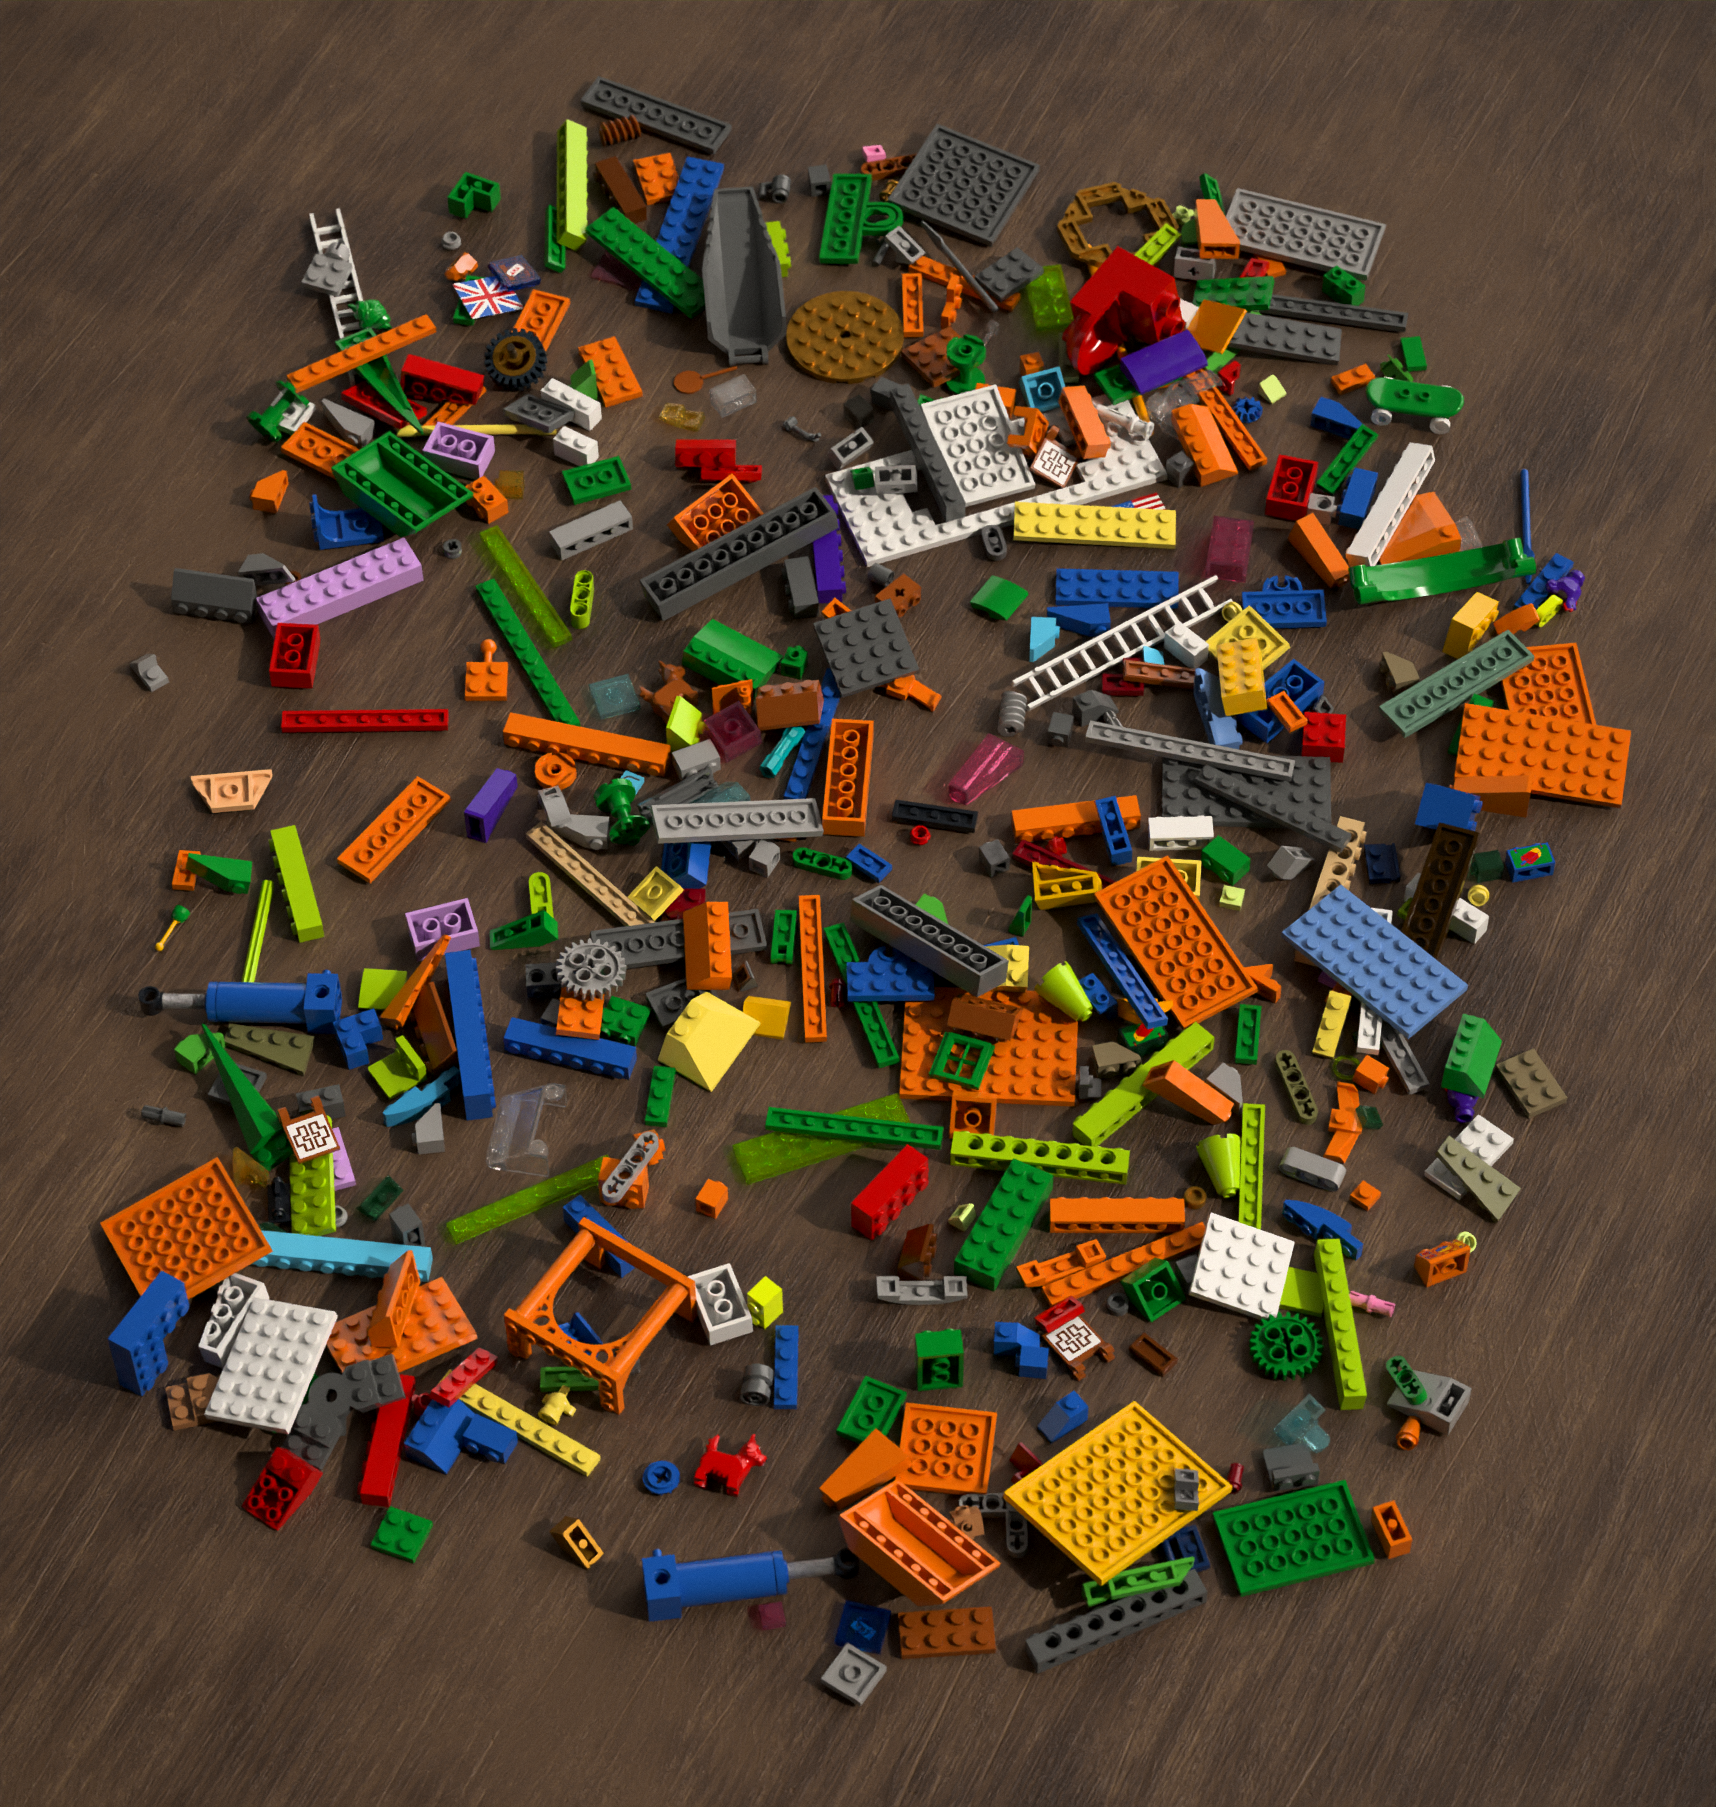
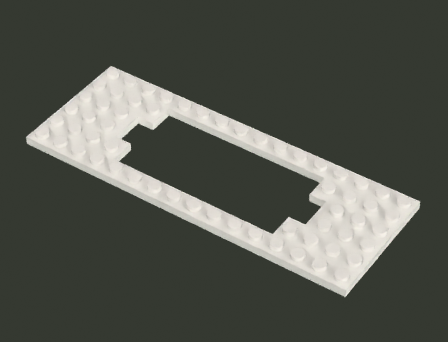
[825,394,1167,567]

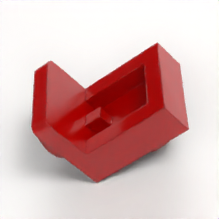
[1217,360,1241,396]

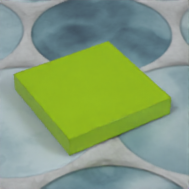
[1279,1267,1324,1317]

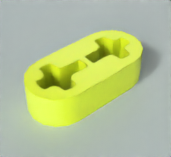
[1536,595,1563,627]

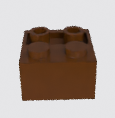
[897,1224,937,1281]

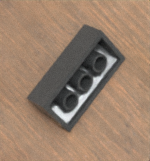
[171,568,258,624]

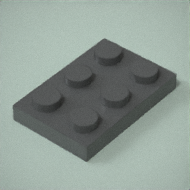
[975,247,1044,303]
[503,394,574,433]
[645,978,720,1031]

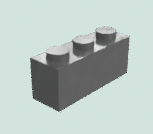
[781,556,819,619]

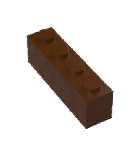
[593,156,647,224]

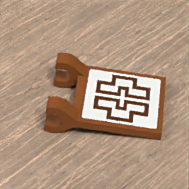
[1029,425,1081,489]
[277,1095,340,1164]
[1042,1315,1115,1381]

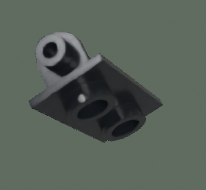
[267,1177,291,1224]

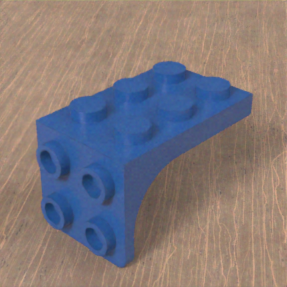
[309,494,384,550]

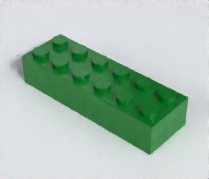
[954,1158,1053,1291]

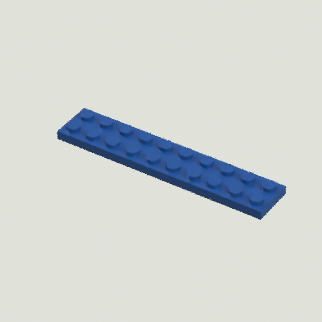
[635,157,724,313]

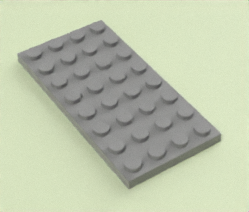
[1226,188,1386,281]

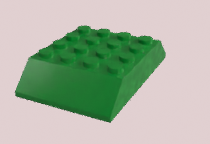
[331,431,474,537]

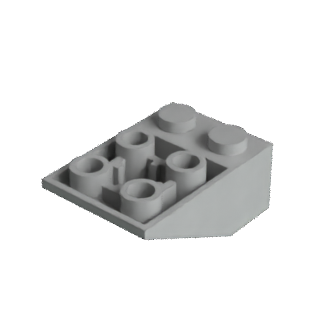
[1387,1370,1472,1436]

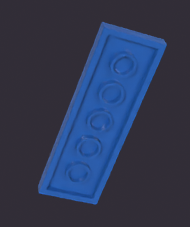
[1056,568,1179,609]

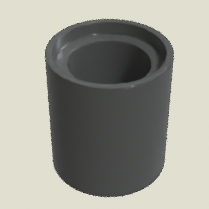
[868,563,895,588]

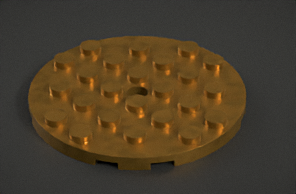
[786,291,904,384]

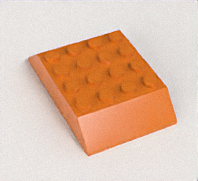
[838,1479,1001,1606]

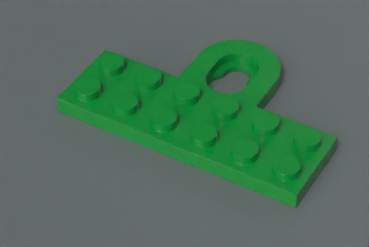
[819,174,903,264]

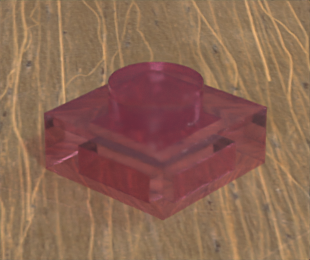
[759,1601,786,1631]

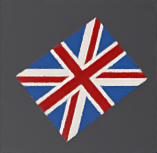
[453,274,524,319]

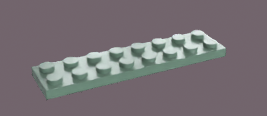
[1379,630,1535,738]

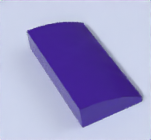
[1120,329,1208,395]

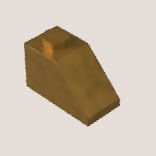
[549,1516,604,1569]

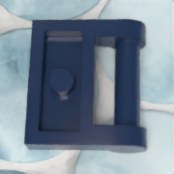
[1158,1525,1210,1572]

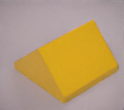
[743,996,791,1040]

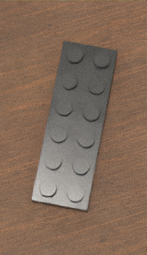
[1227,313,1341,365]

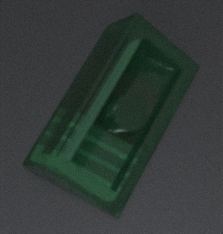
[356,1175,404,1221]

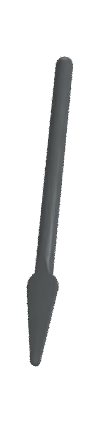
[921,221,998,313]

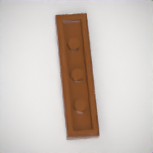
[1123,660,1195,689]

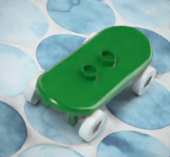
[1366,377,1464,434]

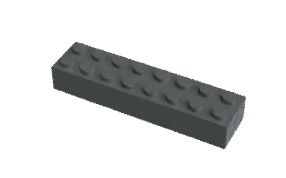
[849,885,1009,997]

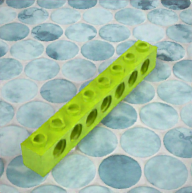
[950,1131,1130,1185]

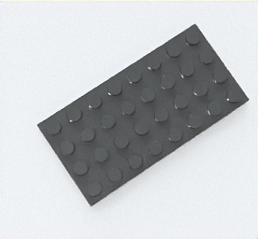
[1162,755,1331,828]

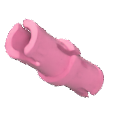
[1349,1291,1395,1317]

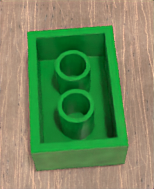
[915,1329,964,1391]

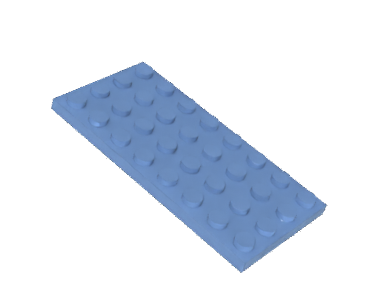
[1281,884,1468,1039]

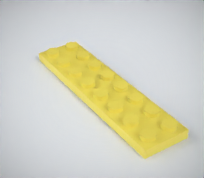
[1013,502,1176,549]

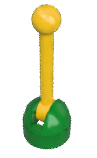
[155,905,190,951]

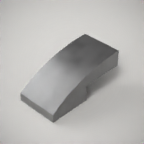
[1174,1468,1199,1511]

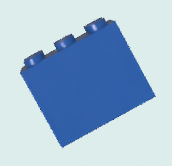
[1415,783,1483,831]

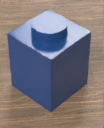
[1015,1346,1049,1379]

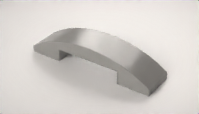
[876,1276,967,1305]

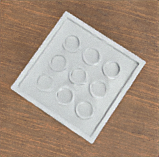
[1188,1213,1294,1321]

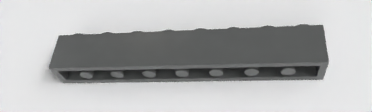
[890,383,966,522]

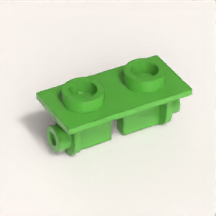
[1380,354,1414,382]

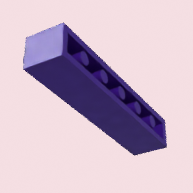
[812,495,846,603]

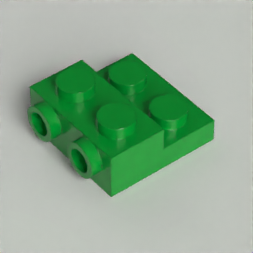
[600,996,652,1047]

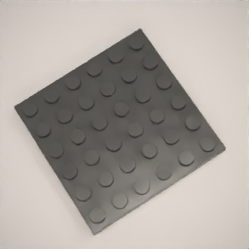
[888,124,1040,247]

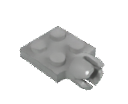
[301,242,353,297]

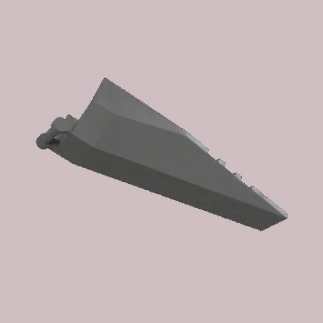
[702,186,787,367]

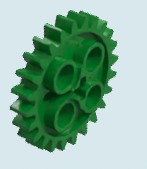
[1249,1312,1323,1381]

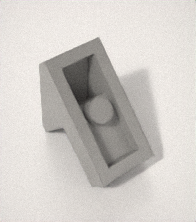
[884,226,925,264]
[130,654,169,692]

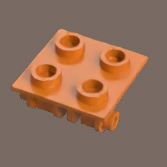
[712,679,753,718]

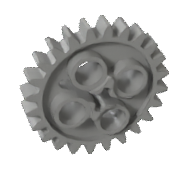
[556,938,626,1001]

